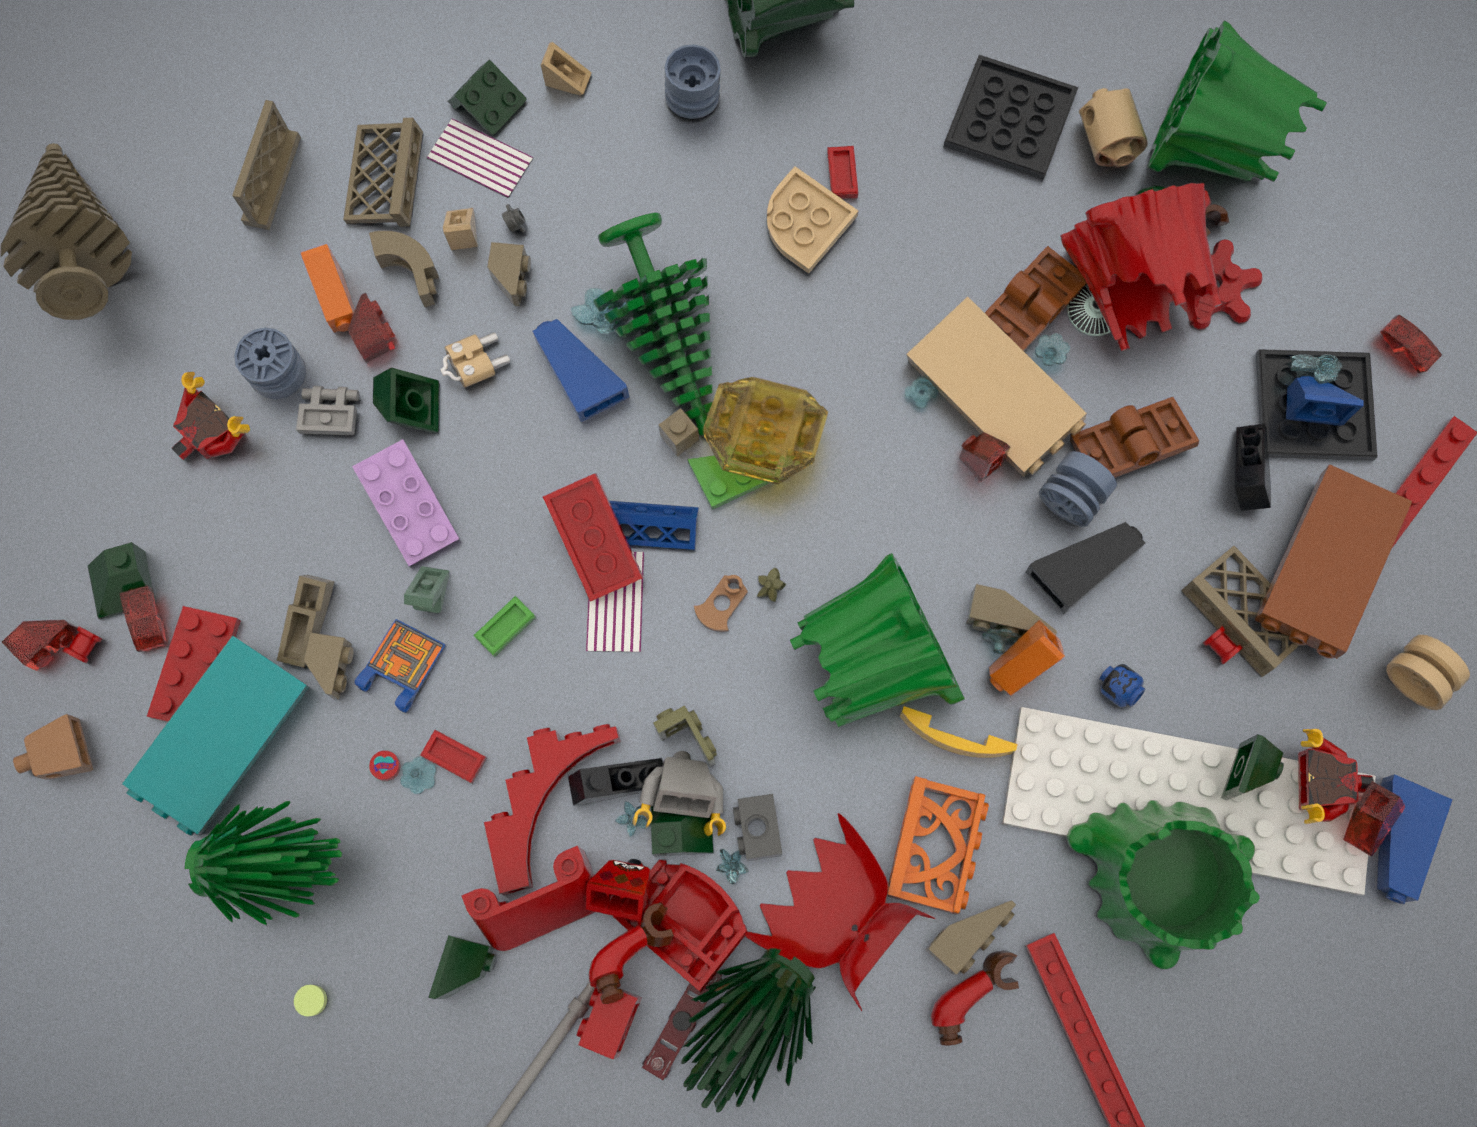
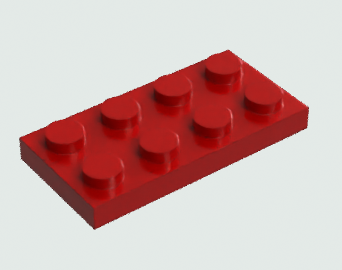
[543,473,644,602]
[147,606,241,722]

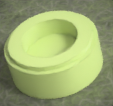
[294,985,327,1016]

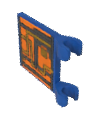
[355,619,446,713]

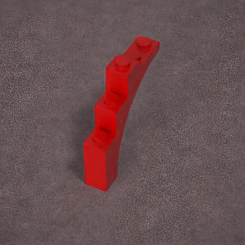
[484,724,621,895]

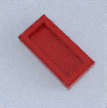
[827,146,858,199]
[420,730,487,784]

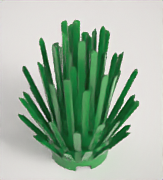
[184,801,342,925]

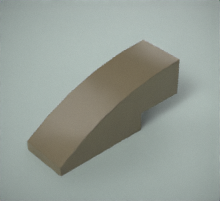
[277,575,335,668]

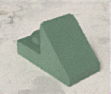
[404,566,449,613]

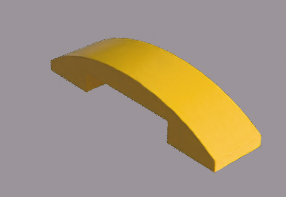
[899,706,1018,758]

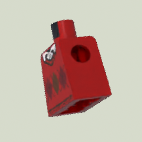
[586,859,650,922]

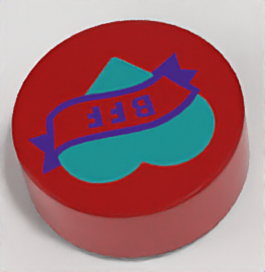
[369,750,401,781]

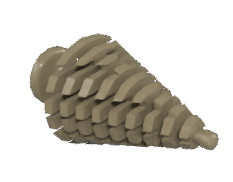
[0,143,132,320]

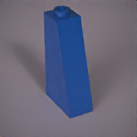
[532,319,630,422]
[1377,774,1453,904]

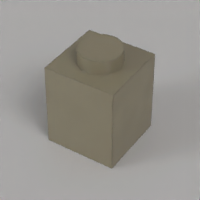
[659,408,699,457]

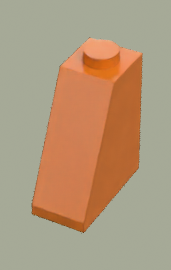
[301,244,360,333]
[989,620,1065,696]

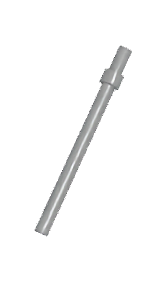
[486,982,595,1127]

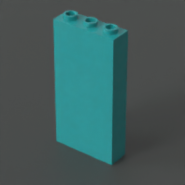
[122,636,310,836]

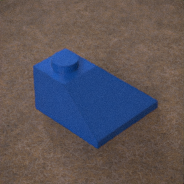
[1286,376,1364,426]

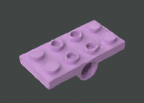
[352,439,459,566]

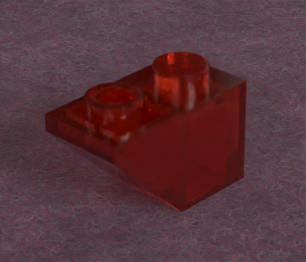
[348,293,395,363]
[2,620,78,671]
[1343,781,1405,857]

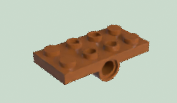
[985,246,1087,352]
[1070,397,1199,478]

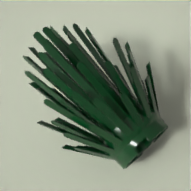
[681,948,816,1112]

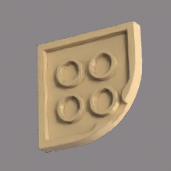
[767,166,859,274]

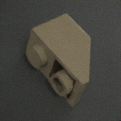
[487,242,531,306]
[304,633,354,700]

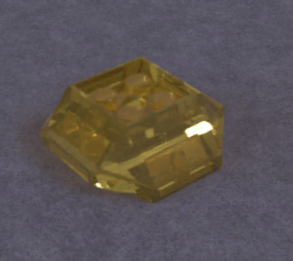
[703,377,828,484]

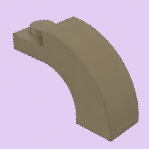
[369,231,439,307]

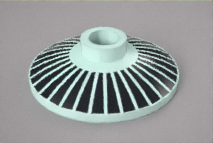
[1067,285,1111,336]

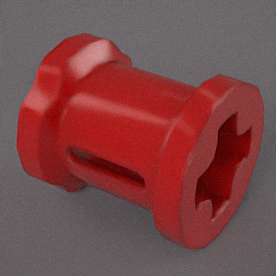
[63,626,102,664]
[1203,626,1243,664]

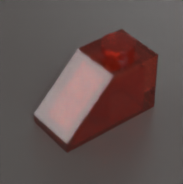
[959,432,1011,482]

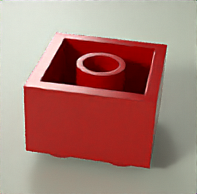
[576,988,642,1060]

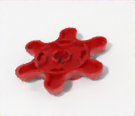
[1190,239,1263,330]

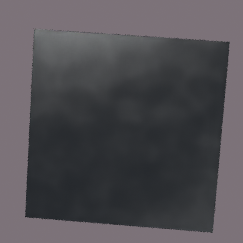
[943,55,1078,180]
[1256,349,1378,461]

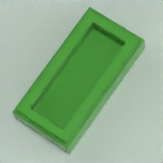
[473,596,536,657]

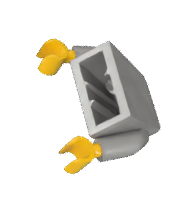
[633,751,726,836]

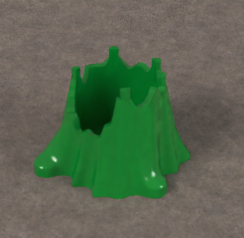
[1147,21,1327,182]
[790,553,965,727]
[1067,800,1260,969]

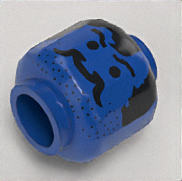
[1100,664,1146,708]

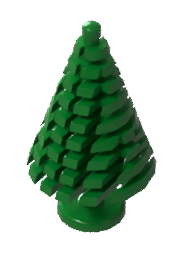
[593,212,714,436]

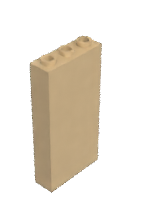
[906,296,1087,477]

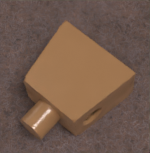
[13,714,93,780]

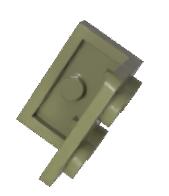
[653,705,717,767]

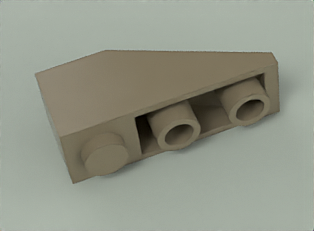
[966,584,1057,638]
[925,900,1016,975]

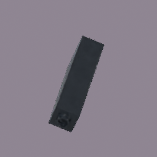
[1025,522,1145,614]

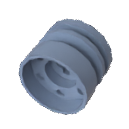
[664,44,721,119]
[234,327,306,400]
[1039,451,1117,527]

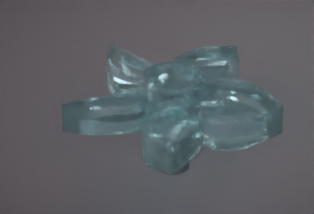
[615,801,650,837]
[716,849,749,885]

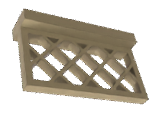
[232,100,301,230]
[343,117,423,227]
[1181,546,1299,677]

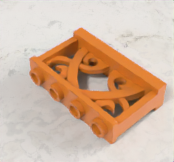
[887,776,989,915]

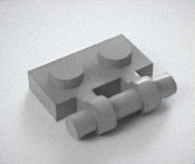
[296,386,359,435]

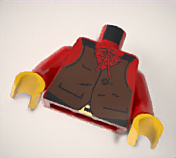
[171,372,250,460]
[1298,729,1374,824]

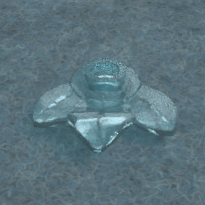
[571,288,625,333]
[1290,354,1342,384]

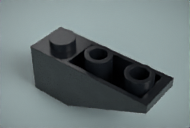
[1235,423,1271,511]
[568,758,663,806]

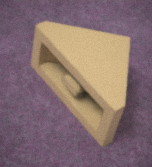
[541,42,592,96]
[443,208,478,250]

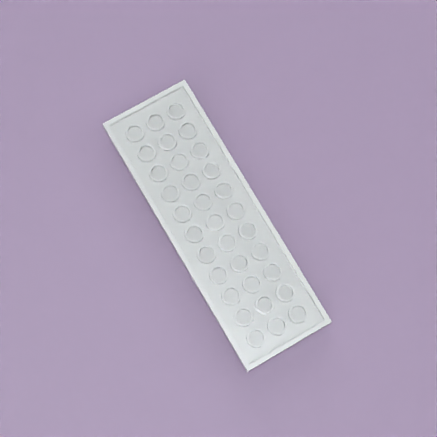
[1002,707,1376,895]

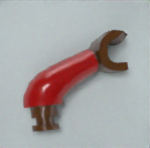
[588,903,673,1004]
[931,951,1019,1046]

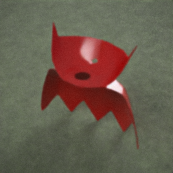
[745,813,935,1011]

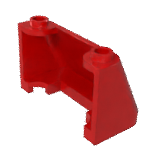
[461,845,595,951]

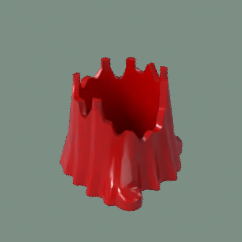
[1060,183,1222,351]

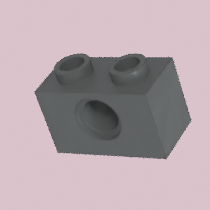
[733,794,782,861]

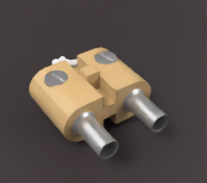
[440,332,510,388]

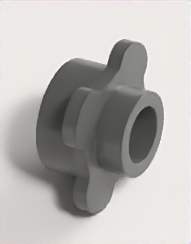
[502,204,526,233]

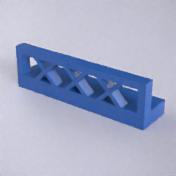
[609,501,699,550]

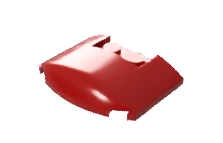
[613,860,748,992]

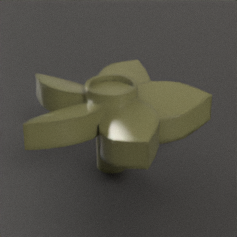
[757,567,786,602]

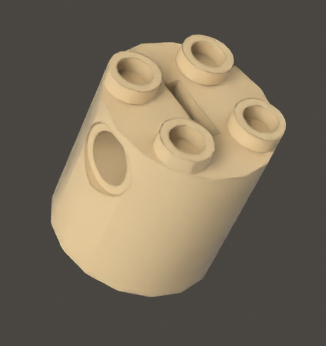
[1079,88,1148,167]

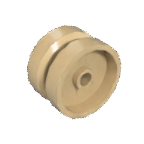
[1386,635,1470,710]

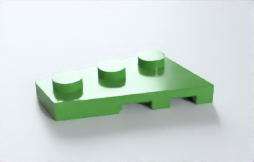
[687,447,788,510]

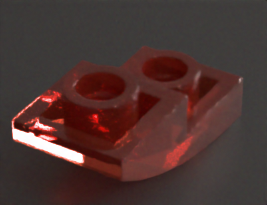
[1380,315,1442,373]
[119,585,167,652]

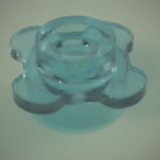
[905,376,938,408]

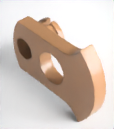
[694,575,748,632]

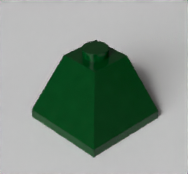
[373,367,439,434]
[88,542,156,620]
[1221,734,1284,800]
[651,806,714,857]
[428,935,496,999]

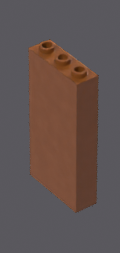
[1254,464,1412,659]

